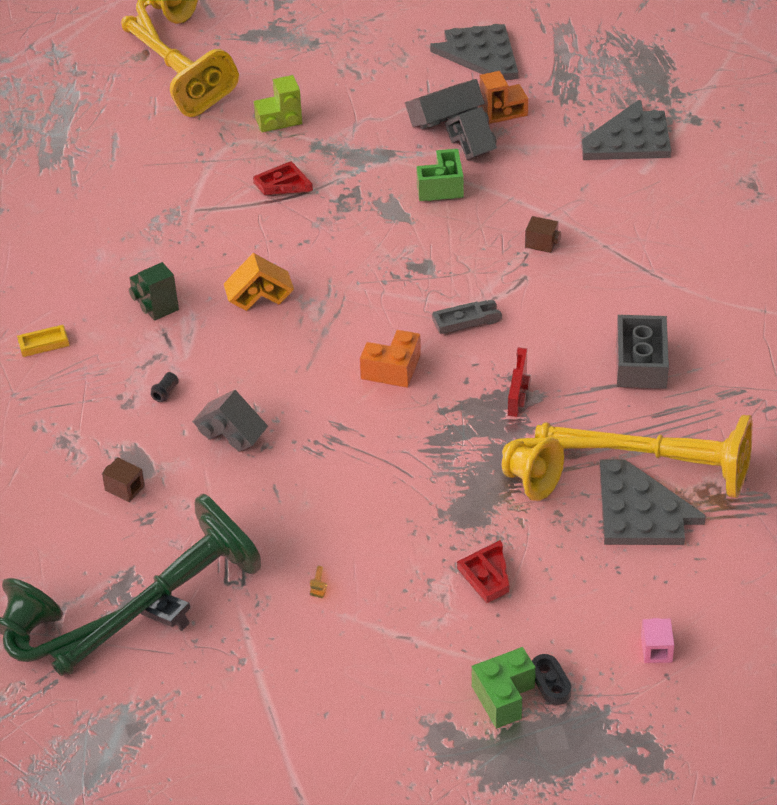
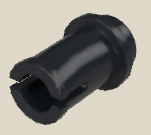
[151,372,179,402]

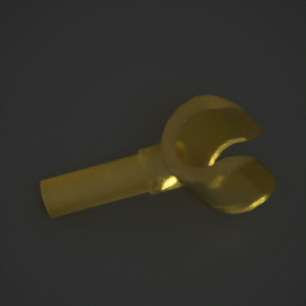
[310,566,327,598]

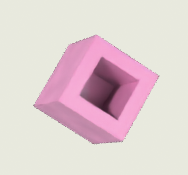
[641,618,674,663]

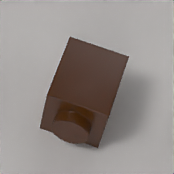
[525,216,561,253]
[102,457,145,502]

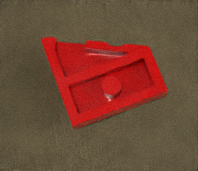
[253,161,313,195]
[508,347,531,417]
[457,540,509,604]

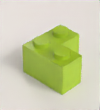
[253,75,303,133]

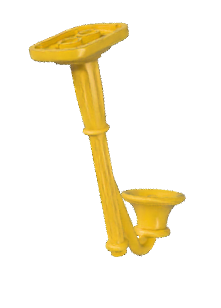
[121,0,239,117]
[502,415,753,501]

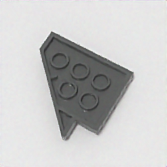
[430,24,518,80]
[581,100,671,160]
[599,460,706,545]

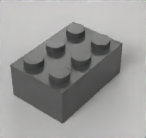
[405,79,485,129]
[616,315,669,388]

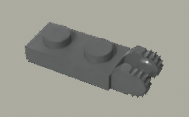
[432,299,502,334]

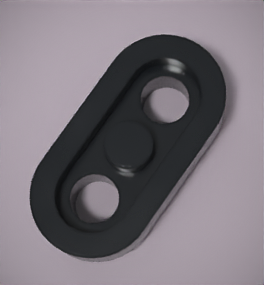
[532,654,571,705]

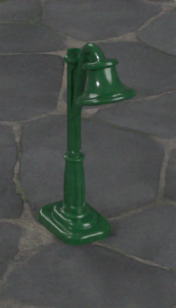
[0,494,261,677]

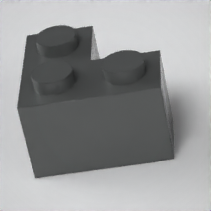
[445,107,497,160]
[192,390,268,452]

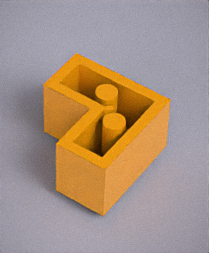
[224,253,294,311]

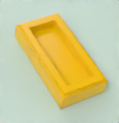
[17,324,70,357]

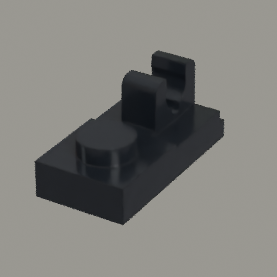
[141,594,191,631]

